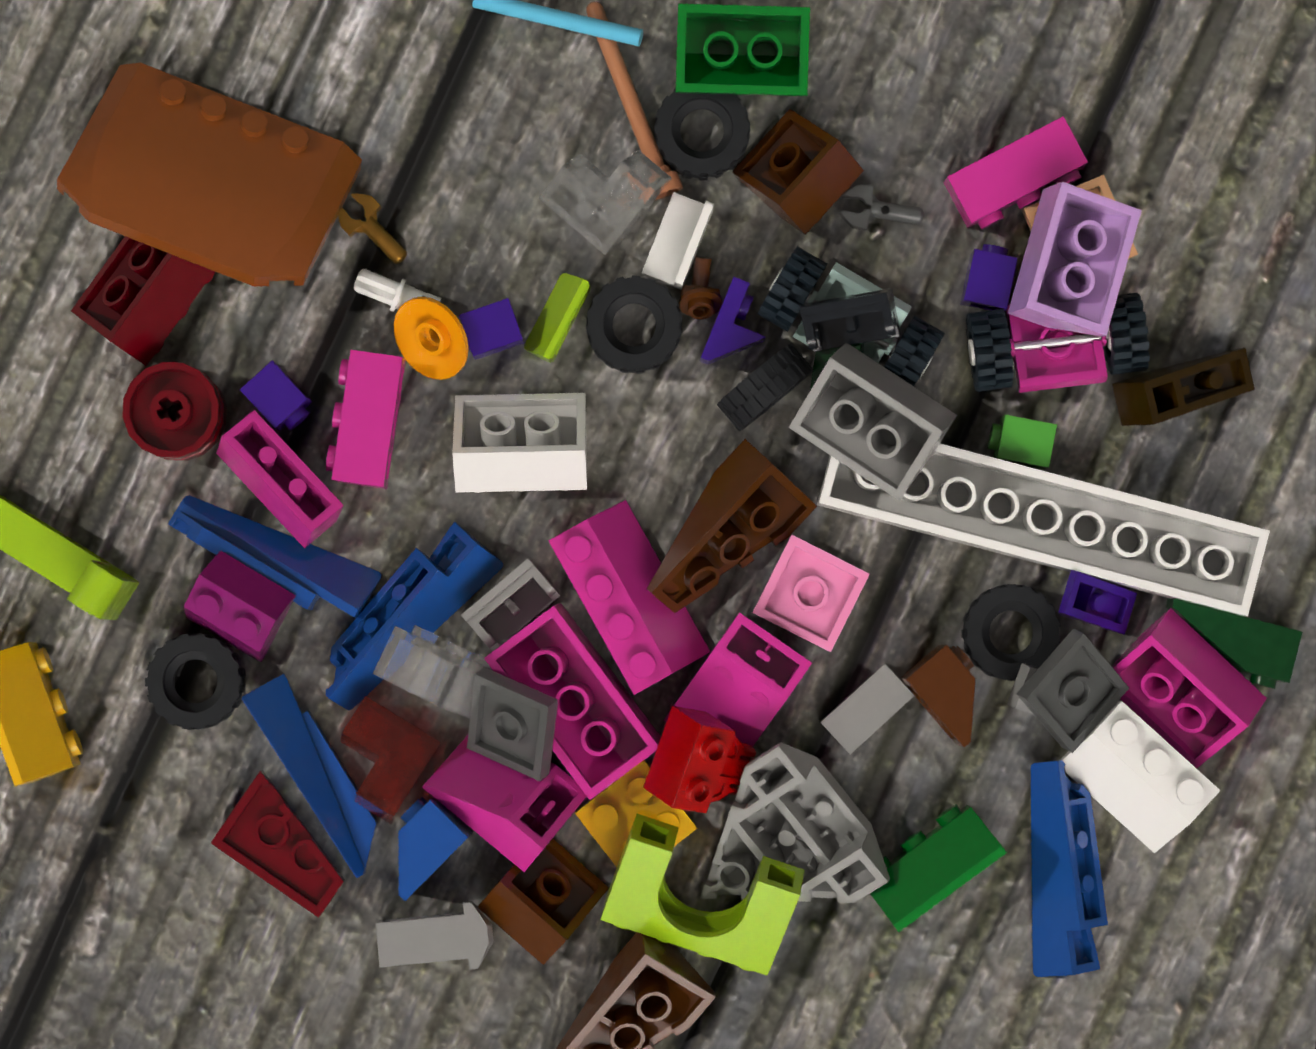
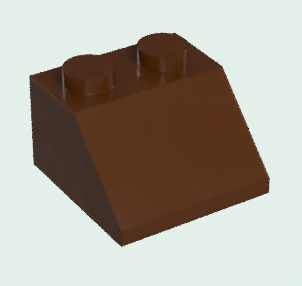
[732,109,864,235]
[899,645,976,747]
[477,838,609,965]

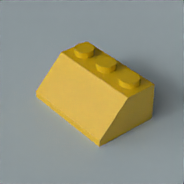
[0,642,83,786]

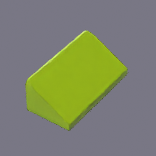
[524,273,591,363]

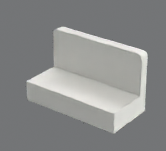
[642,192,714,290]

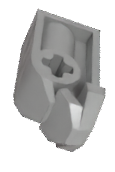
[375,902,494,970]

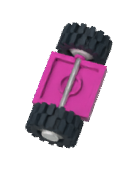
[966,292,1150,393]

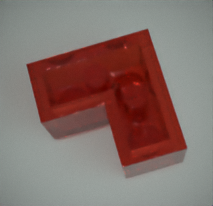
[340,696,441,824]

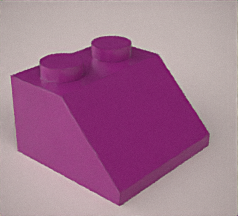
[184,550,296,662]

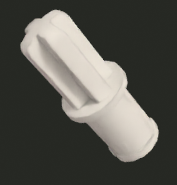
[354,269,442,312]

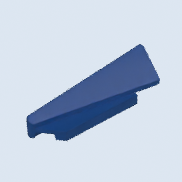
[168,495,382,618]
[325,522,503,710]
[241,673,378,878]
[1030,760,1108,977]

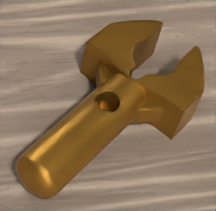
[338,193,407,264]

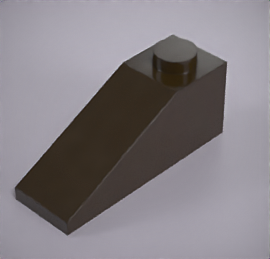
[1112,348,1255,426]

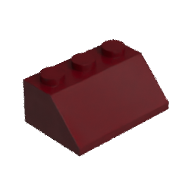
[71,236,215,366]

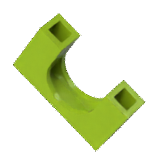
[600,814,805,976]

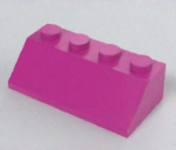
[548,500,710,695]
[484,602,661,800]

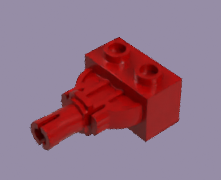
[643,706,756,813]

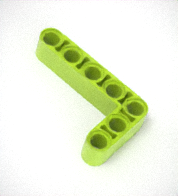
[0,495,140,620]

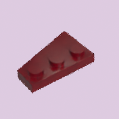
[211,770,345,918]

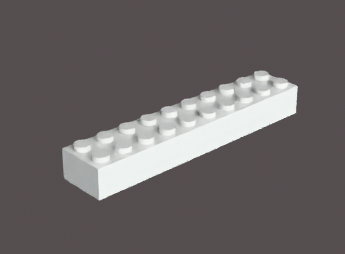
[817,444,1270,617]

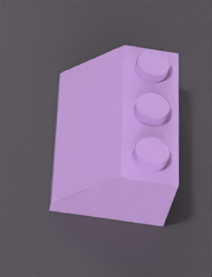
[1008,182,1142,337]

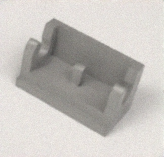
[461,558,561,651]

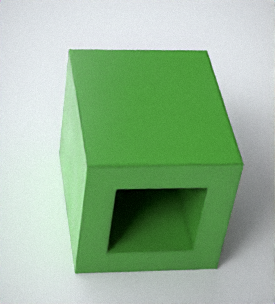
[988,415,1057,470]

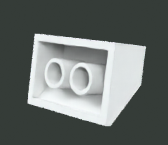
[452,393,587,493]
[1061,701,1221,853]

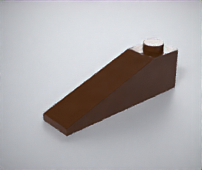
[647,439,817,613]
[556,932,716,1049]

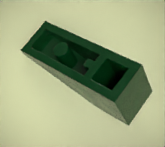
[1166,598,1302,689]

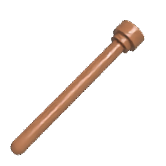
[586,2,683,201]

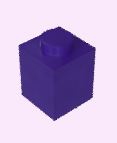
[960,244,1017,312]
[459,298,525,360]
[240,360,312,431]

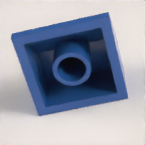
[398,797,473,901]

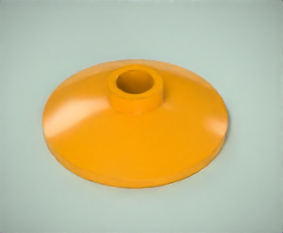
[394,297,468,380]

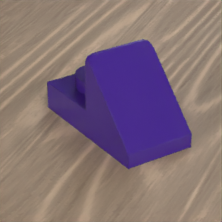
[700,277,766,364]
[1058,570,1137,635]

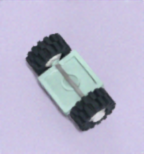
[757,246,945,386]

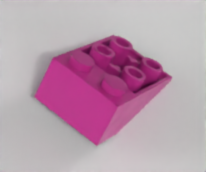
[664,612,812,747]
[422,735,587,872]

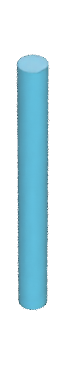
[472,0,643,47]

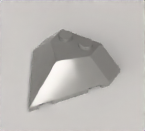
[700,742,890,903]

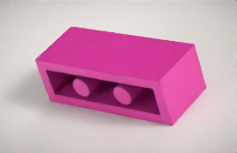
[944,116,1088,230]
[326,349,406,489]
[216,410,344,548]

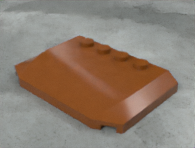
[57,63,362,287]

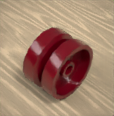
[122,362,227,461]

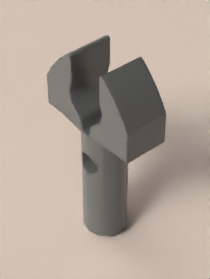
[840,184,924,231]

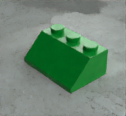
[676,3,810,96]
[870,804,1007,932]

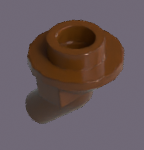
[679,256,722,319]

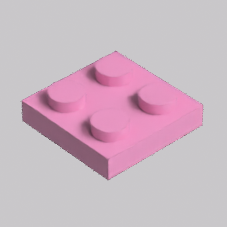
[752,535,870,652]

